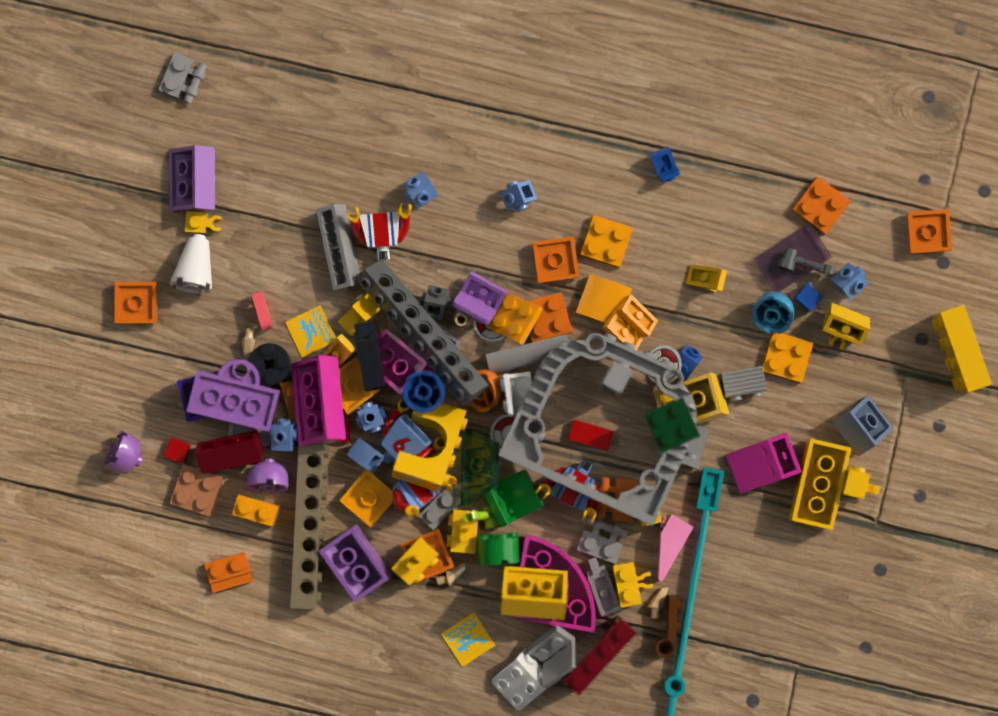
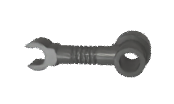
[777,248,835,277]

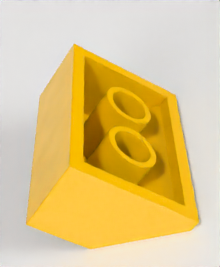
[501,566,568,620]

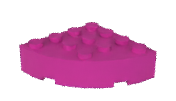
[511,534,596,633]

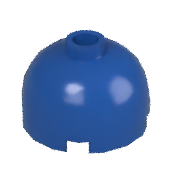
[402,370,446,413]

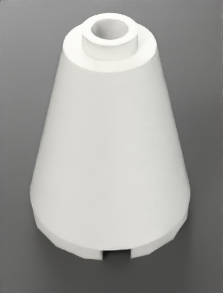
[170,234,212,294]

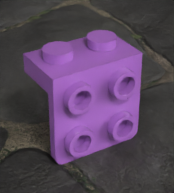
[452,271,508,324]

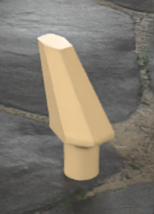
[242,328,255,361]
[436,563,466,587]
[648,587,669,618]

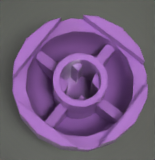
[104,431,143,473]
[247,458,289,494]

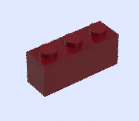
[194,430,265,474]

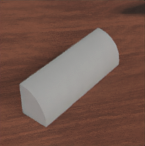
[316,204,361,290]
[485,334,569,374]

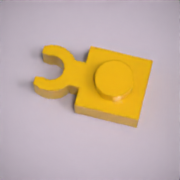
[185,211,222,234]

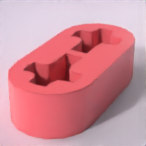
[252,291,273,331]

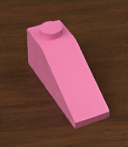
[657,514,693,581]

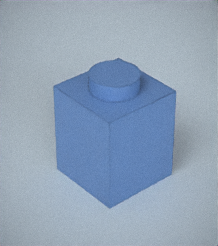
[347,438,385,473]

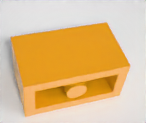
[232,494,280,526]

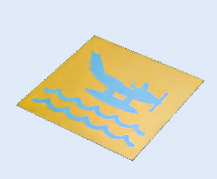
[285,305,336,357]
[441,612,496,667]

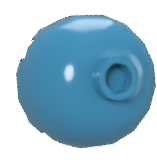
[752,292,795,334]

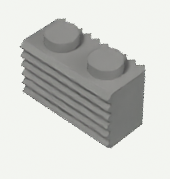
[720,366,767,401]

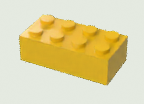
[931,305,992,394]
[788,438,851,530]

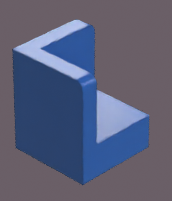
[793,282,823,313]

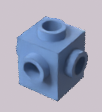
[402,171,439,209]
[500,180,537,212]
[830,262,869,301]
[355,402,387,434]
[268,419,298,451]

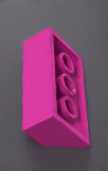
[291,355,346,446]

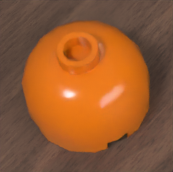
[467,369,503,412]

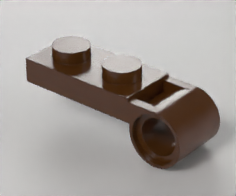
[654,594,681,658]

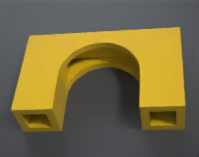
[392,403,468,493]

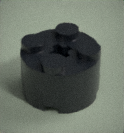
[249,343,292,386]

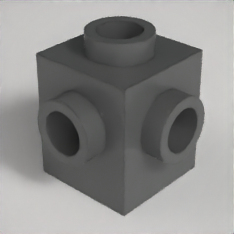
[420,285,451,320]

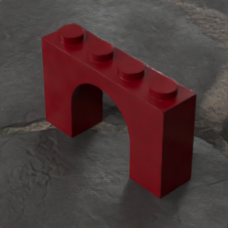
[562,615,637,696]

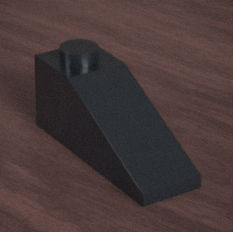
[354,321,386,391]

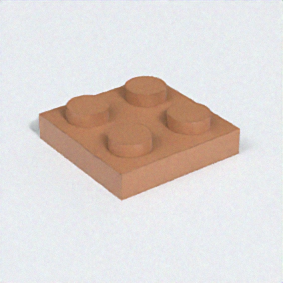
[170,464,223,517]

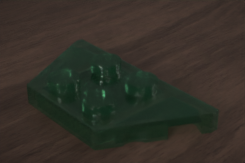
[460,427,499,508]

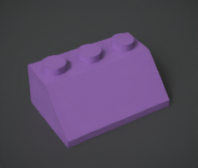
[169,145,216,212]
[319,524,393,603]

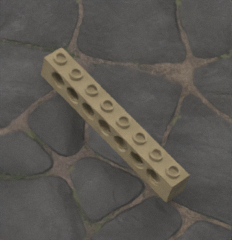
[290,444,329,609]

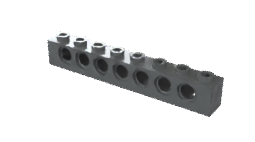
[358,260,489,406]

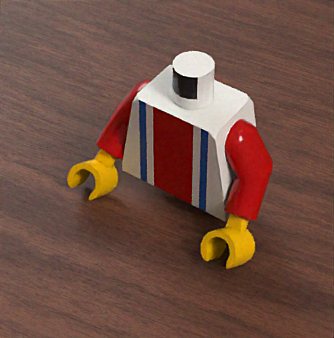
[347,203,412,261]

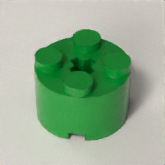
[477,532,520,565]

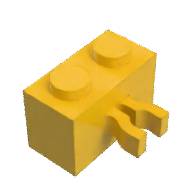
[823,303,870,349]
[841,466,881,499]
[447,509,479,554]
[391,537,439,586]
[612,561,653,607]

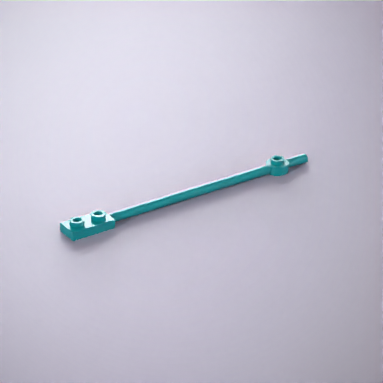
[664,467,724,716]

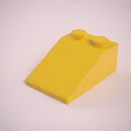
[654,373,730,424]

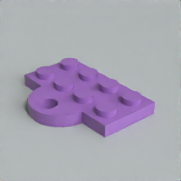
[187,359,280,432]

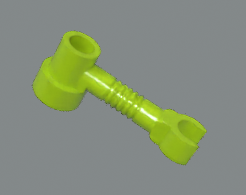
[463,506,500,529]

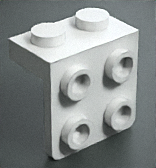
[500,372,532,416]
[491,648,546,711]

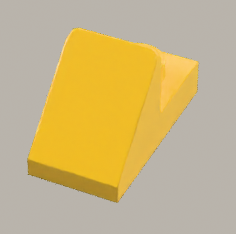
[686,264,727,292]
[338,294,381,337]
[322,334,356,368]

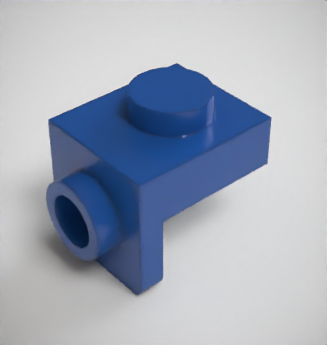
[649,146,681,182]
[679,345,703,381]

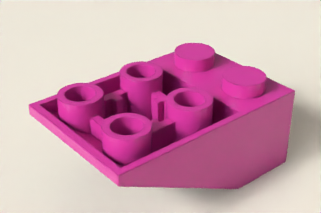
[725,433,802,494]

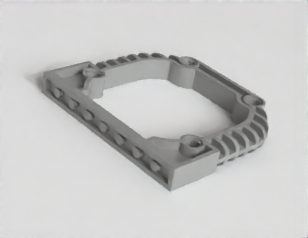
[499,333,697,526]

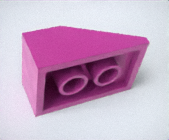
[381,329,435,398]

